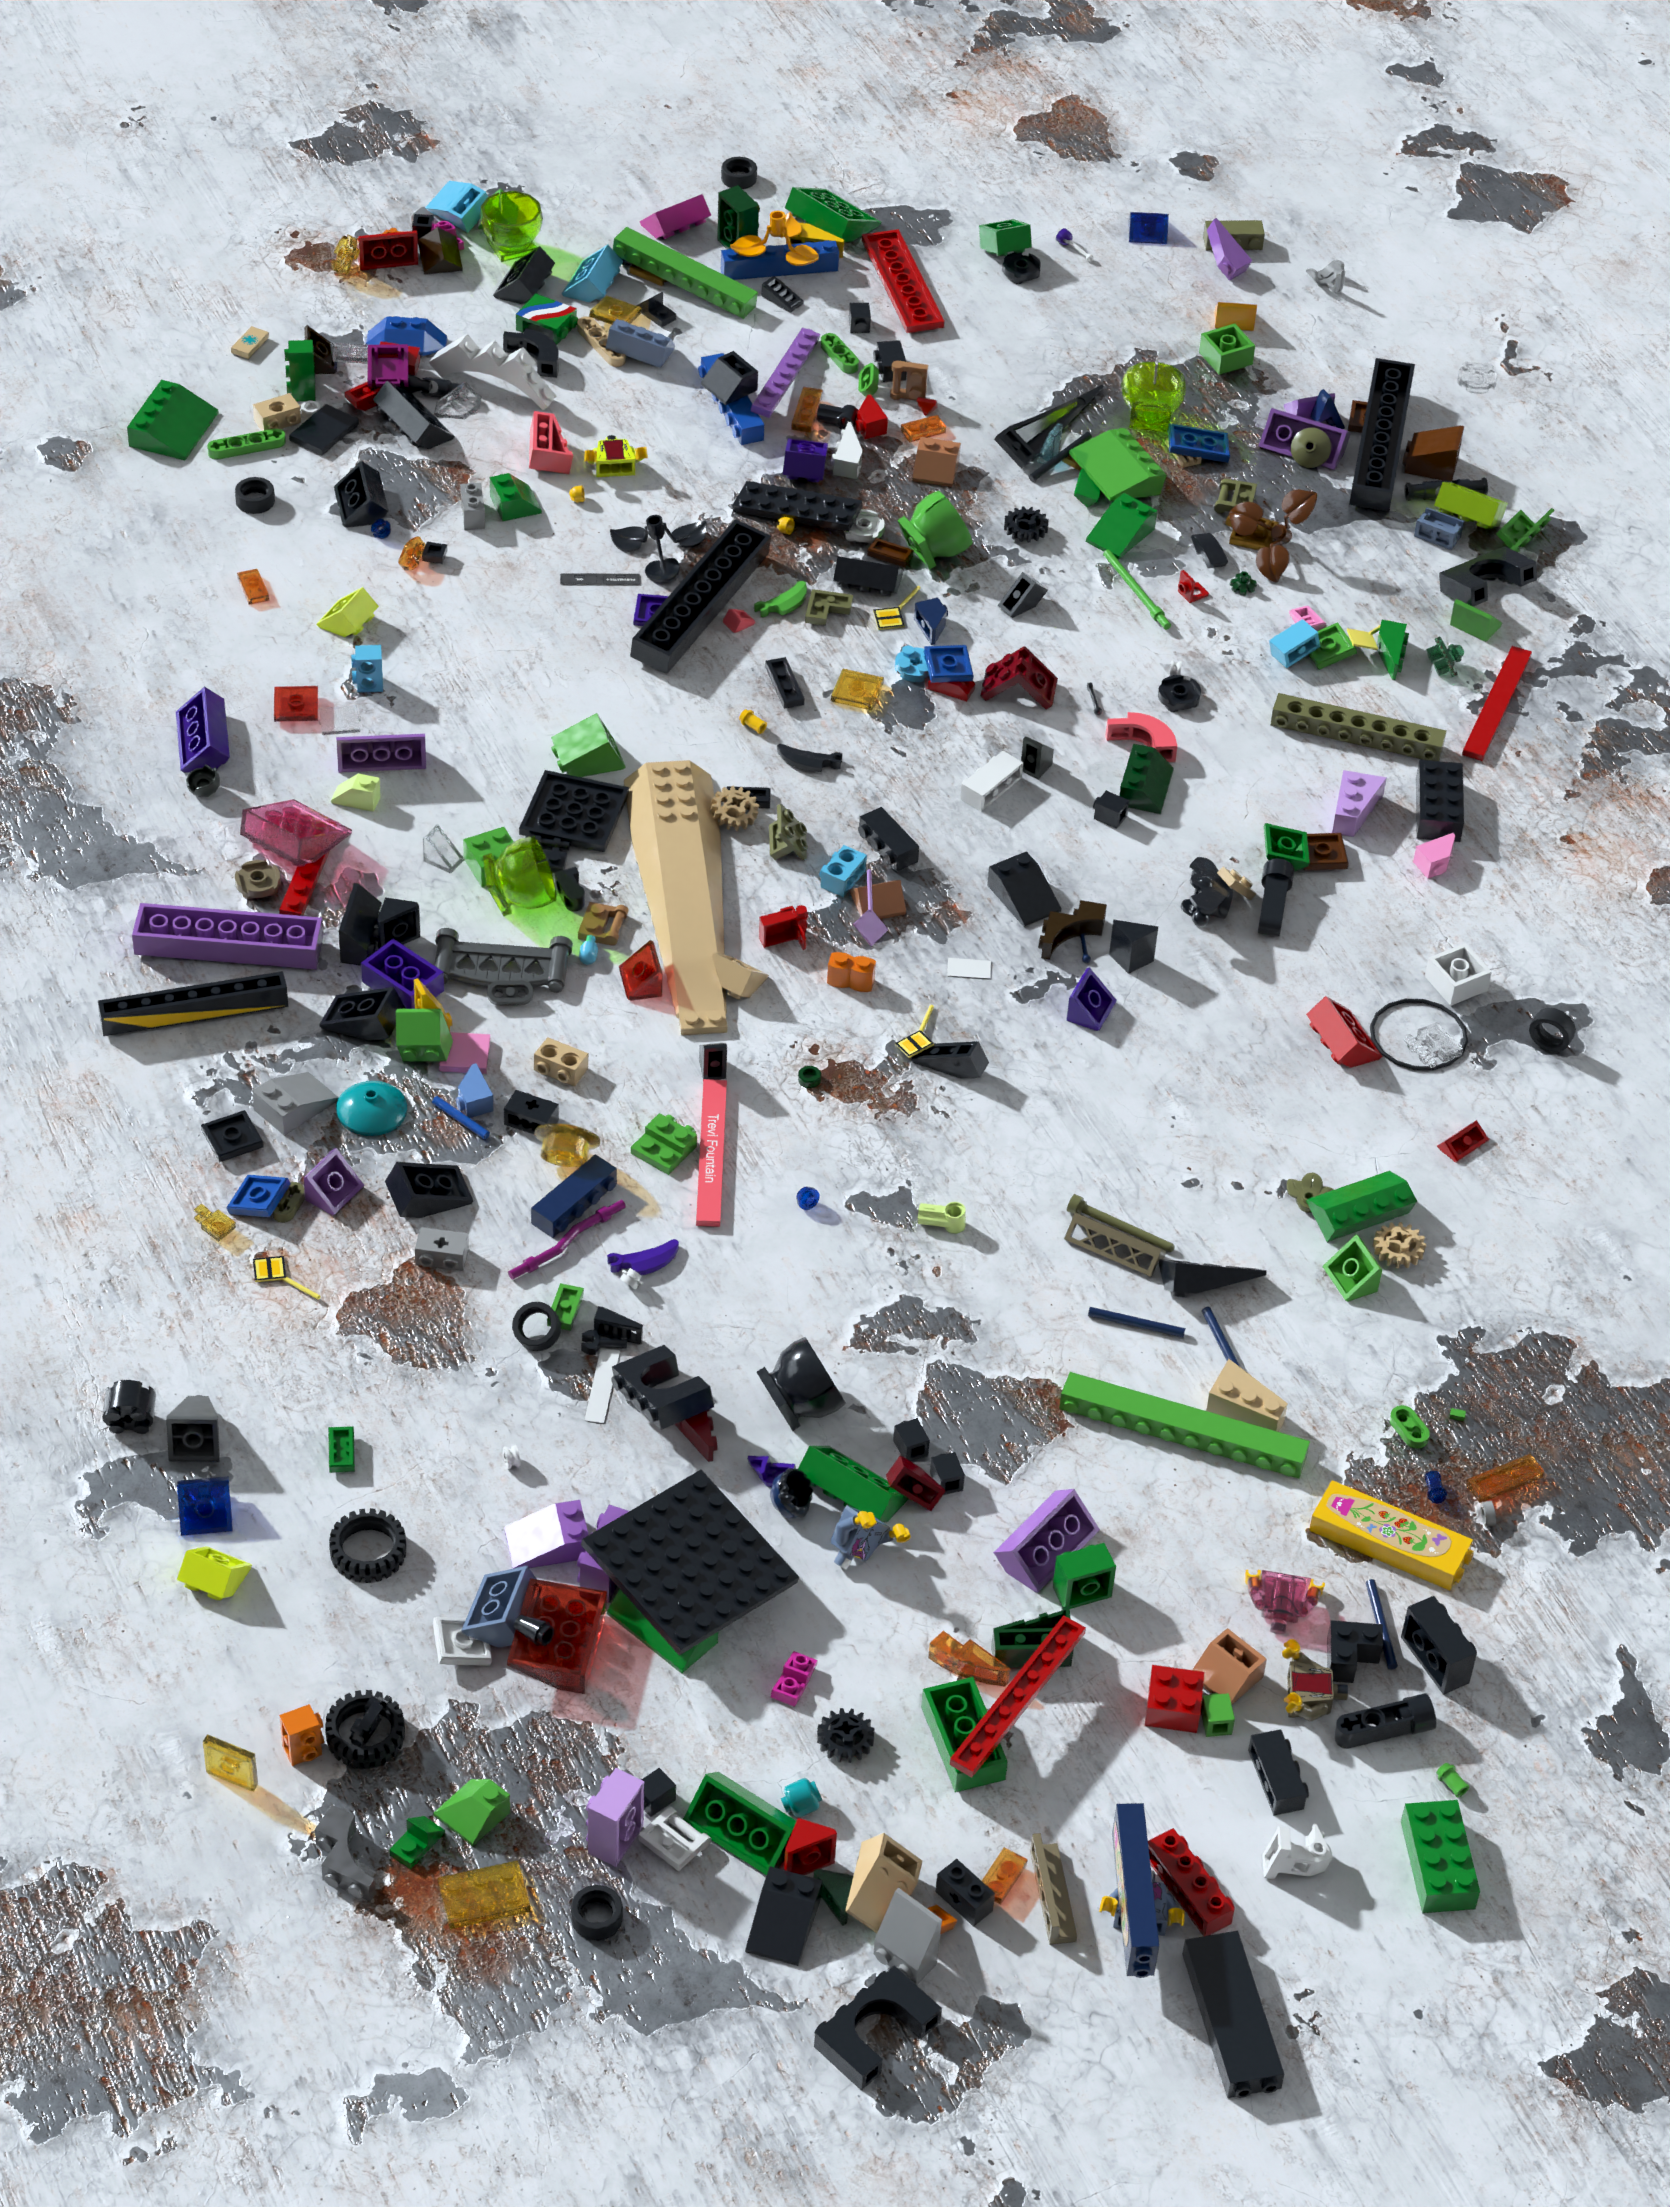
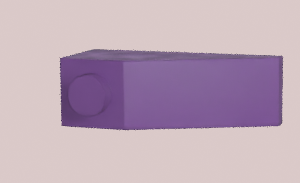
[1207,218,1252,281]

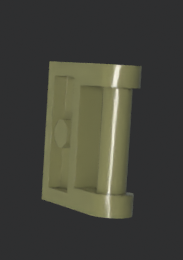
[1214,479,1257,514]

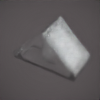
[423,825,465,873]

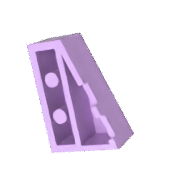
[1332,770,1387,837]

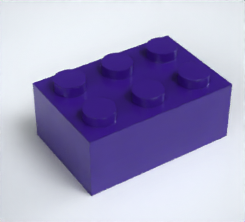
[361,939,444,1009]

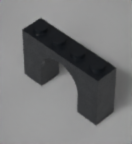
[1439,546,1537,607]
[611,1345,714,1430]
[814,1965,942,2091]

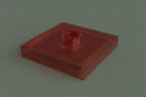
[274,686,318,722]

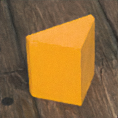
[1215,302,1257,331]

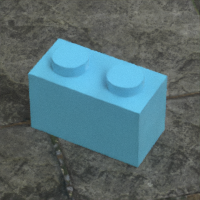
[1269,619,1320,668]

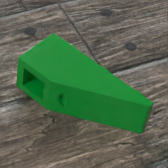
[1377,620,1409,680]

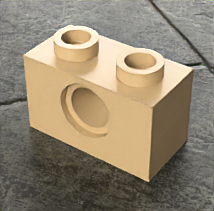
[253,393,301,431]

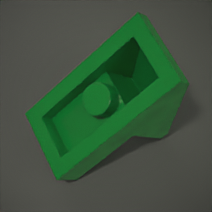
[389,1816,446,1870]

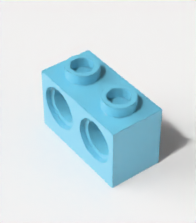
[351,645,383,692]
[819,845,867,897]

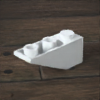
[831,422,862,479]

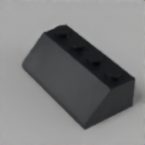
[373,381,455,449]

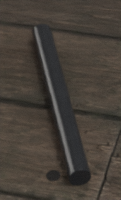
[1028,432,1092,482]

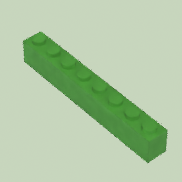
[613,227,758,319]

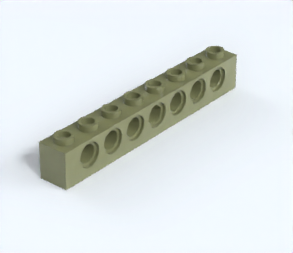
[1270,693,1447,761]

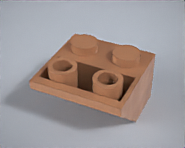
[1193,1628,1267,1705]

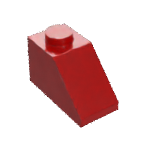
[855,394,888,439]

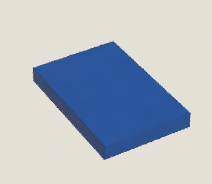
[1168,423,1230,463]

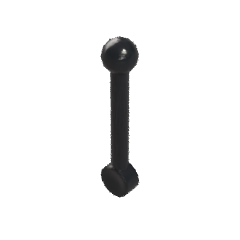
[1087,682,1102,715]

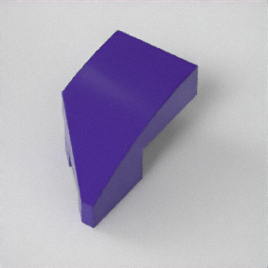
[747,1456,796,1488]

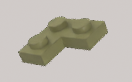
[805,589,854,626]

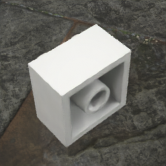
[1425,943,1492,1006]

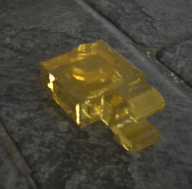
[194,1204,236,1242]

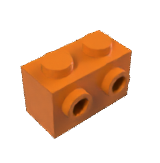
[279,1704,325,1766]

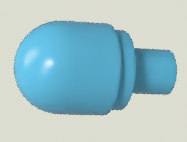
[579,935,598,965]

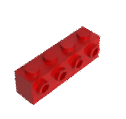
[1148,1828,1235,1936]

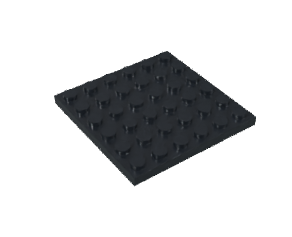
[581,1469,799,1655]

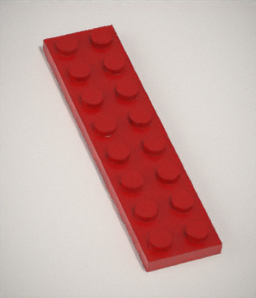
[862,229,945,333]

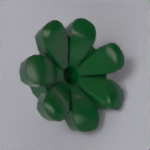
[1229,571,1257,596]

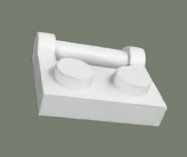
[639,1807,712,1871]

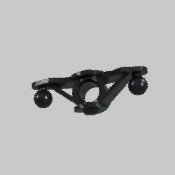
[1180,857,1233,927]

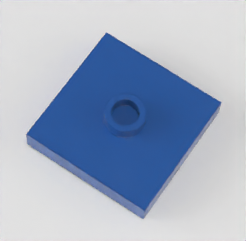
[924,645,974,683]
[226,1175,291,1217]

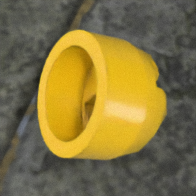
[569,485,585,502]
[777,517,795,535]

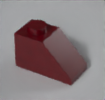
[886,1455,946,1511]

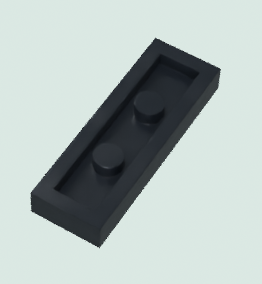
[765,657,805,709]

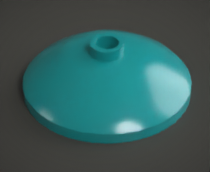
[336,1081,407,1136]

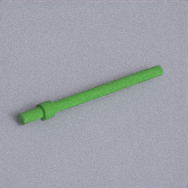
[1103,550,1171,630]

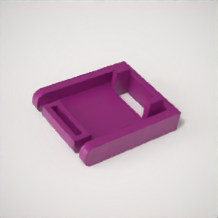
[367,344,408,387]

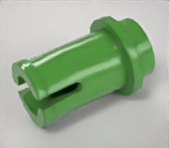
[1436,1763,1470,1798]

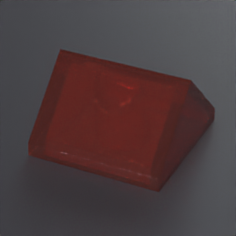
[619,940,663,1001]

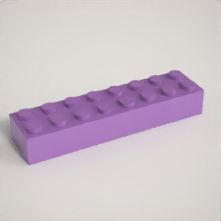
[132,903,323,969]

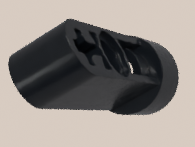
[1258,859,1295,936]
[1334,1693,1436,1749]

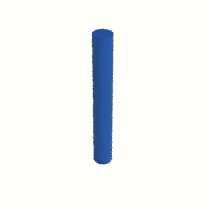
[432,1096,490,1140]

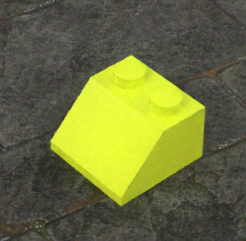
[316,587,379,637]
[177,1546,252,1600]

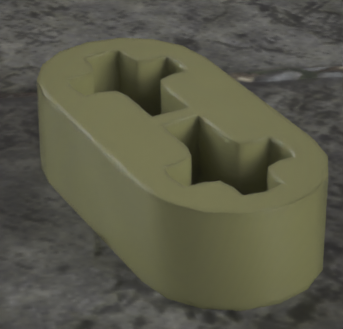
[273,1182,305,1223]

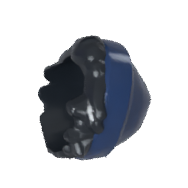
[770,1468,813,1519]

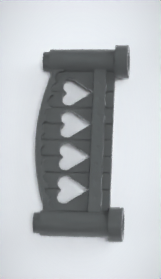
[434,928,573,993]

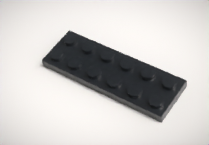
[732,481,863,532]

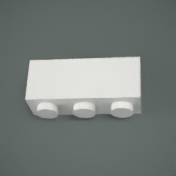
[961,751,1023,812]

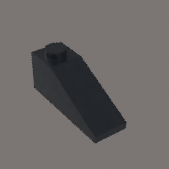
[911,1041,989,1079]

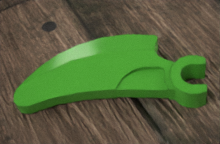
[754,581,807,617]

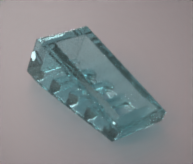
[1037,423,1063,464]

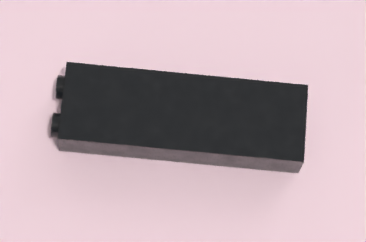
[1182,1930,1285,2098]

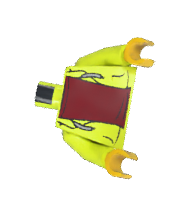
[584,435,648,477]

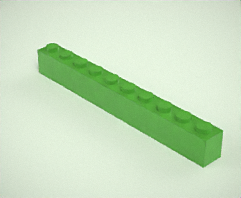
[1059,1372,1310,1479]

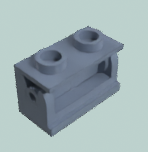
[1414,507,1464,550]

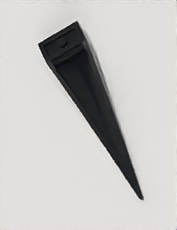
[994,385,1104,469]

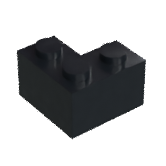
[1327,1620,1383,1683]

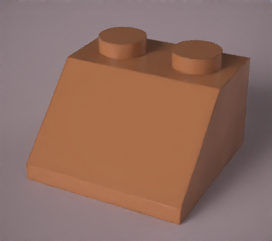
[912,437,961,487]

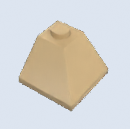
[712,952,769,1000]

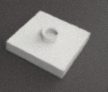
[433,1617,492,1666]

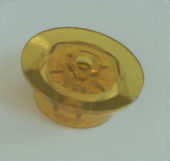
[534,1124,601,1167]

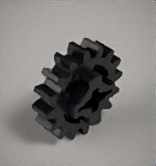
[1004,506,1049,543]
[817,1708,875,1763]

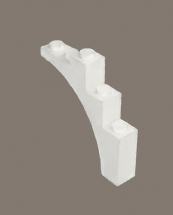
[429,334,556,410]

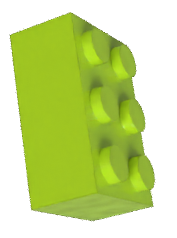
[1434,482,1508,529]

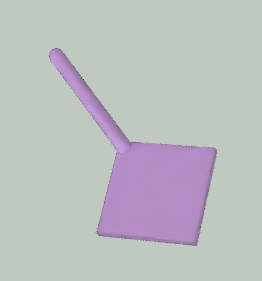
[853,869,888,946]

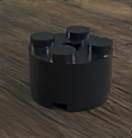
[102,1380,156,1434]

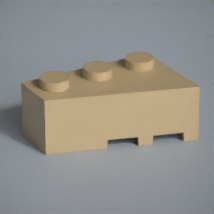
[1206,1359,1288,1432]

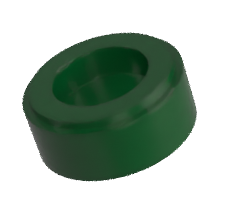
[798,1066,821,1088]

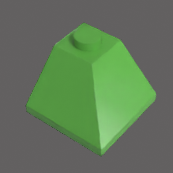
[433,1779,510,1847]

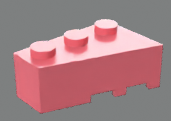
[529,411,573,474]

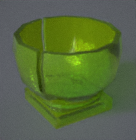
[480,191,543,262]
[1121,362,1186,432]
[483,836,556,916]

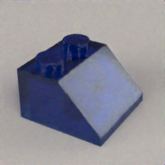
[177,1476,233,1536]

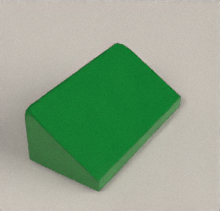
[1074,468,1101,508]

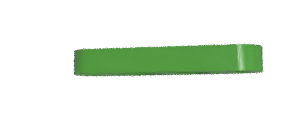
[207,429,286,459]

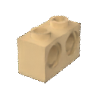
[534,1037,589,1087]

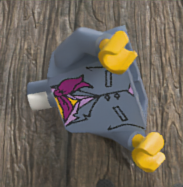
[831,1505,911,1569]
[1099,1870,1185,1936]

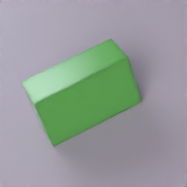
[1449,1408,1466,1421]

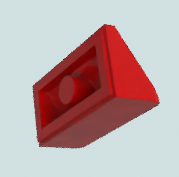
[1437,1120,1489,1162]

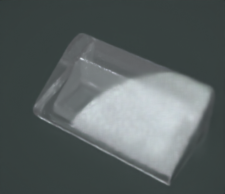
[330,342,368,364]

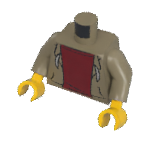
[1282,1639,1348,1721]

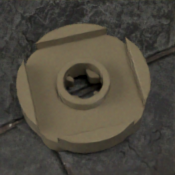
[235,860,281,900]

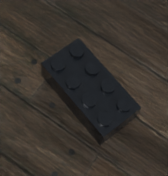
[1416,760,1464,842]

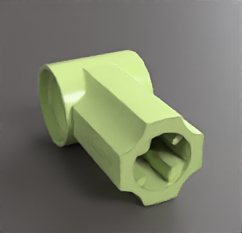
[918,1202,966,1234]

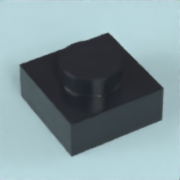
[422,541,447,564]

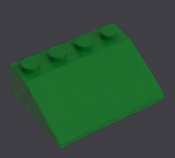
[785,187,882,242]
[127,380,219,461]

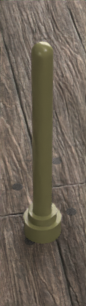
[1067,1194,1175,1252]

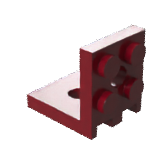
[980,646,1058,710]

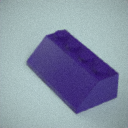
[176,686,230,773]

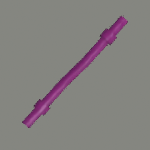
[508,1200,626,1280]

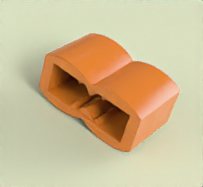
[827,952,876,992]

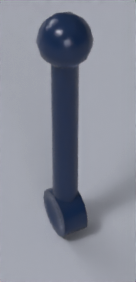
[1080,933,1091,963]

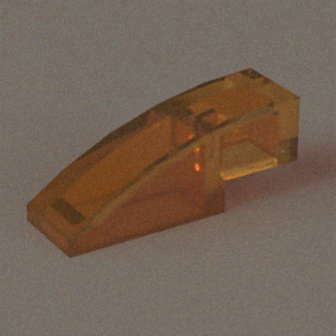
[928,1631,1010,1687]

